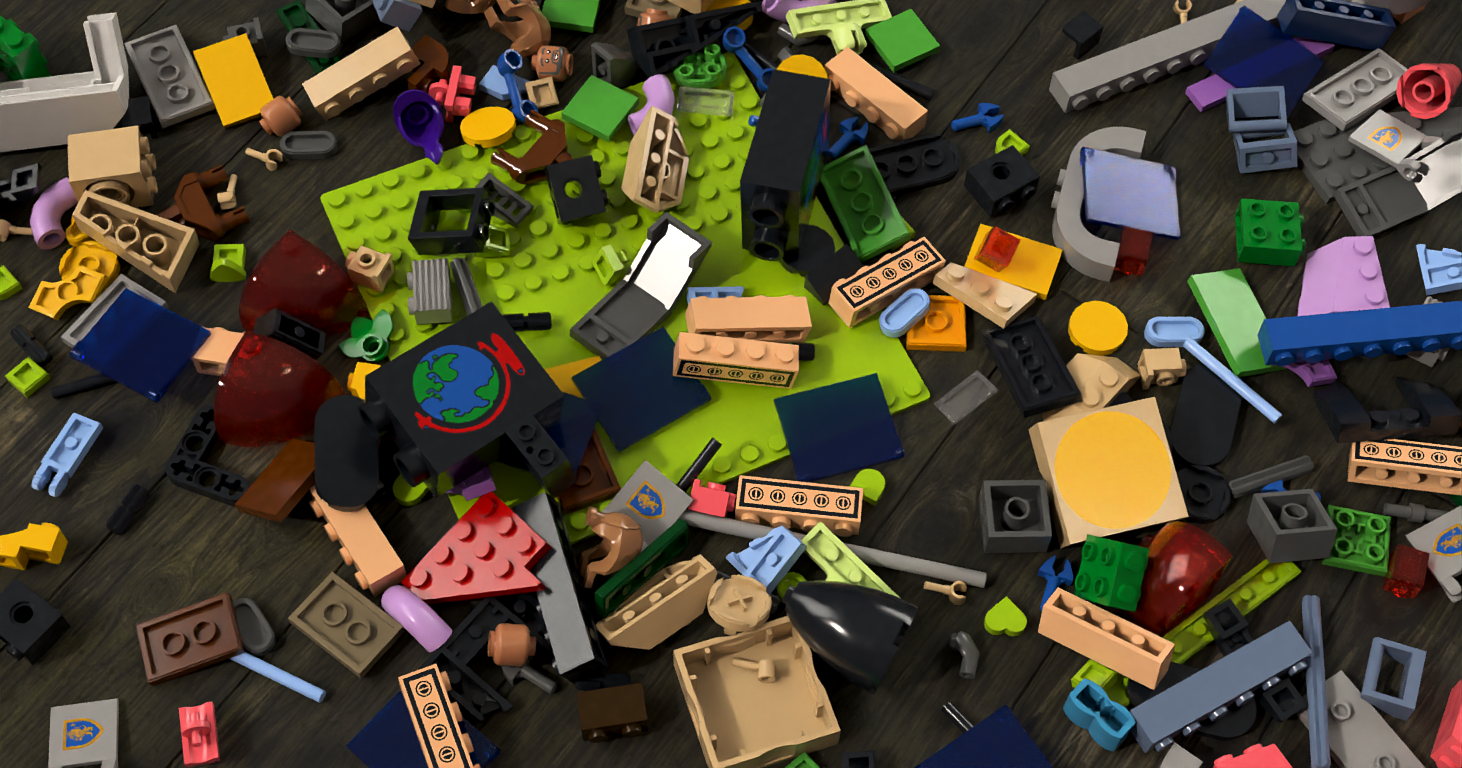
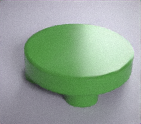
[672,44,727,91]

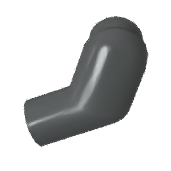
[777,23,819,46]
[948,631,980,679]

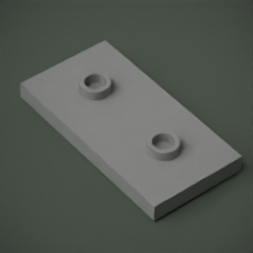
[124,25,216,129]
[1302,48,1407,131]
[1296,670,1425,768]

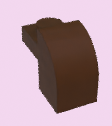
[407,35,451,94]

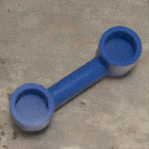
[722,26,773,92]
[497,49,538,123]

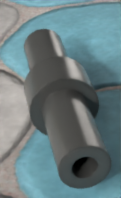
[1383,503,1449,523]

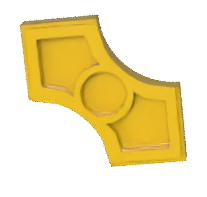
[28,265,109,320]

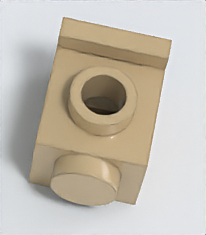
[346,246,395,293]
[1137,348,1186,390]

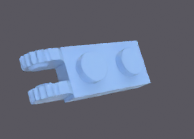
[31,413,103,497]

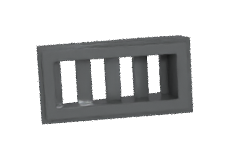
[475,172,534,228]

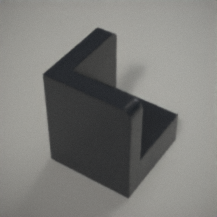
[1062,11,1104,60]
[122,96,158,139]

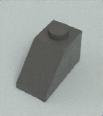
[591,42,636,89]

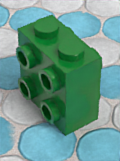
[0,15,50,81]
[1234,199,1306,266]
[1074,534,1149,612]

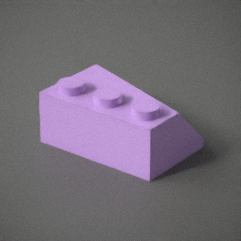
[1297,236,1390,316]

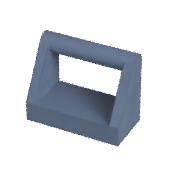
[1226,86,1287,133]
[1233,123,1297,173]
[1360,637,1427,721]

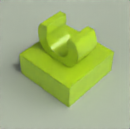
[592,244,630,286]

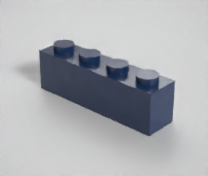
[1277,0,1396,50]

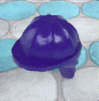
[393,89,444,165]

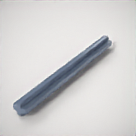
[1302,595,1331,768]

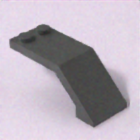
[1332,126,1462,237]
[570,212,712,368]

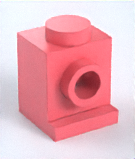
[688,479,737,518]

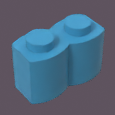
[1063,679,1136,752]

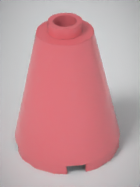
[1396,63,1462,119]

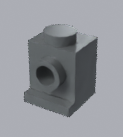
[223,17,268,58]

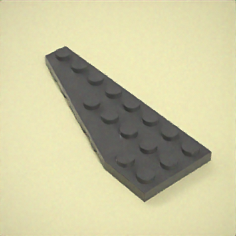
[1283,107,1462,204]

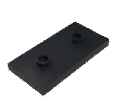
[982,316,1082,418]

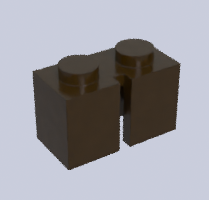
[576,683,648,743]

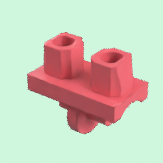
[428,65,476,123]
[179,701,220,768]

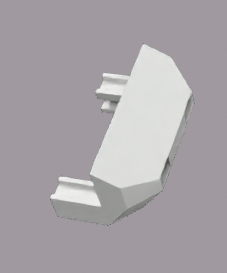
[0,12,129,152]

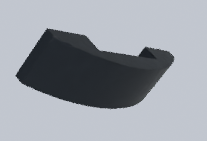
[0,163,41,212]
[1203,599,1308,723]

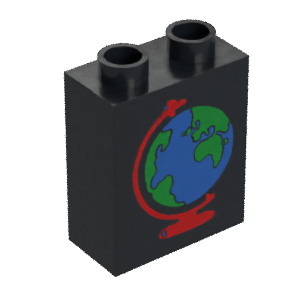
[740,69,831,261]
[357,301,565,498]

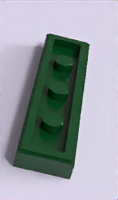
[276,0,341,75]
[595,519,689,618]

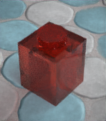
[974,226,1021,272]
[1114,226,1153,276]
[1383,544,1430,599]

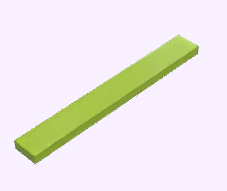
[1106,558,1302,708]

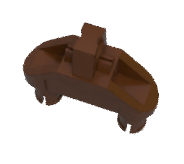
[491,110,572,184]
[157,164,250,241]

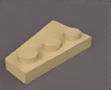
[933,262,1037,329]

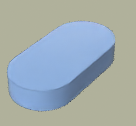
[879,288,930,338]
[1144,317,1205,347]

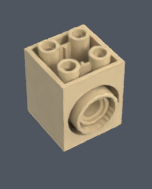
[67,126,158,208]

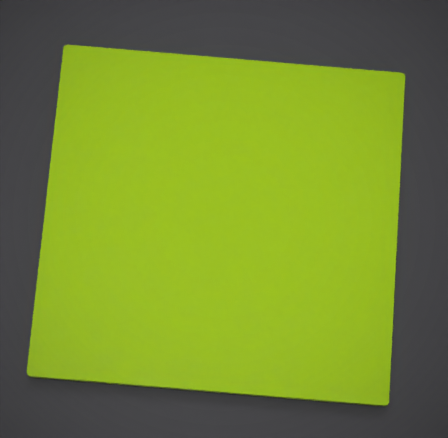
[320,52,930,545]

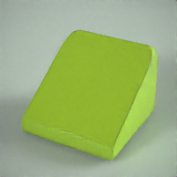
[475,225,510,258]

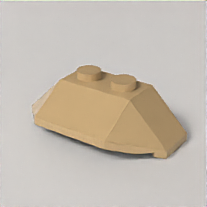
[621,106,689,213]
[1042,353,1141,421]
[596,554,717,650]

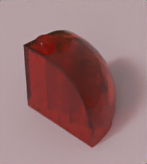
[239,230,368,334]
[214,330,345,447]
[1118,521,1233,637]

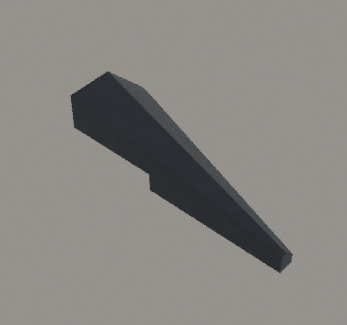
[627,1,762,78]

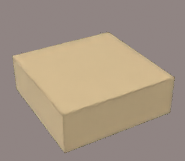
[525,76,559,109]

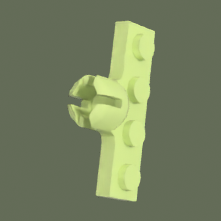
[785,0,892,55]
[801,521,900,598]

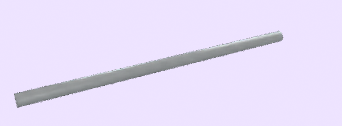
[677,509,987,588]

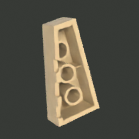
[72,190,200,293]

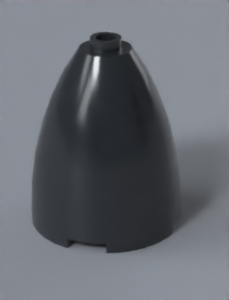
[782,580,919,695]

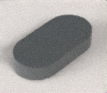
[286,28,342,59]
[280,131,338,160]
[233,598,276,657]

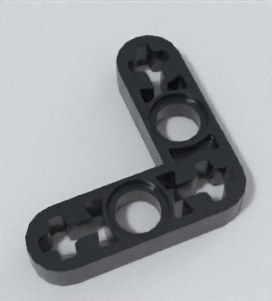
[165,405,250,507]

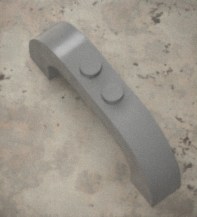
[1051,127,1146,282]

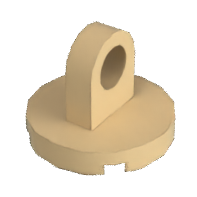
[707,575,772,636]

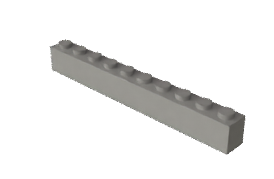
[1049,0,1286,113]

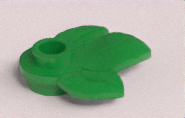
[339,309,393,363]

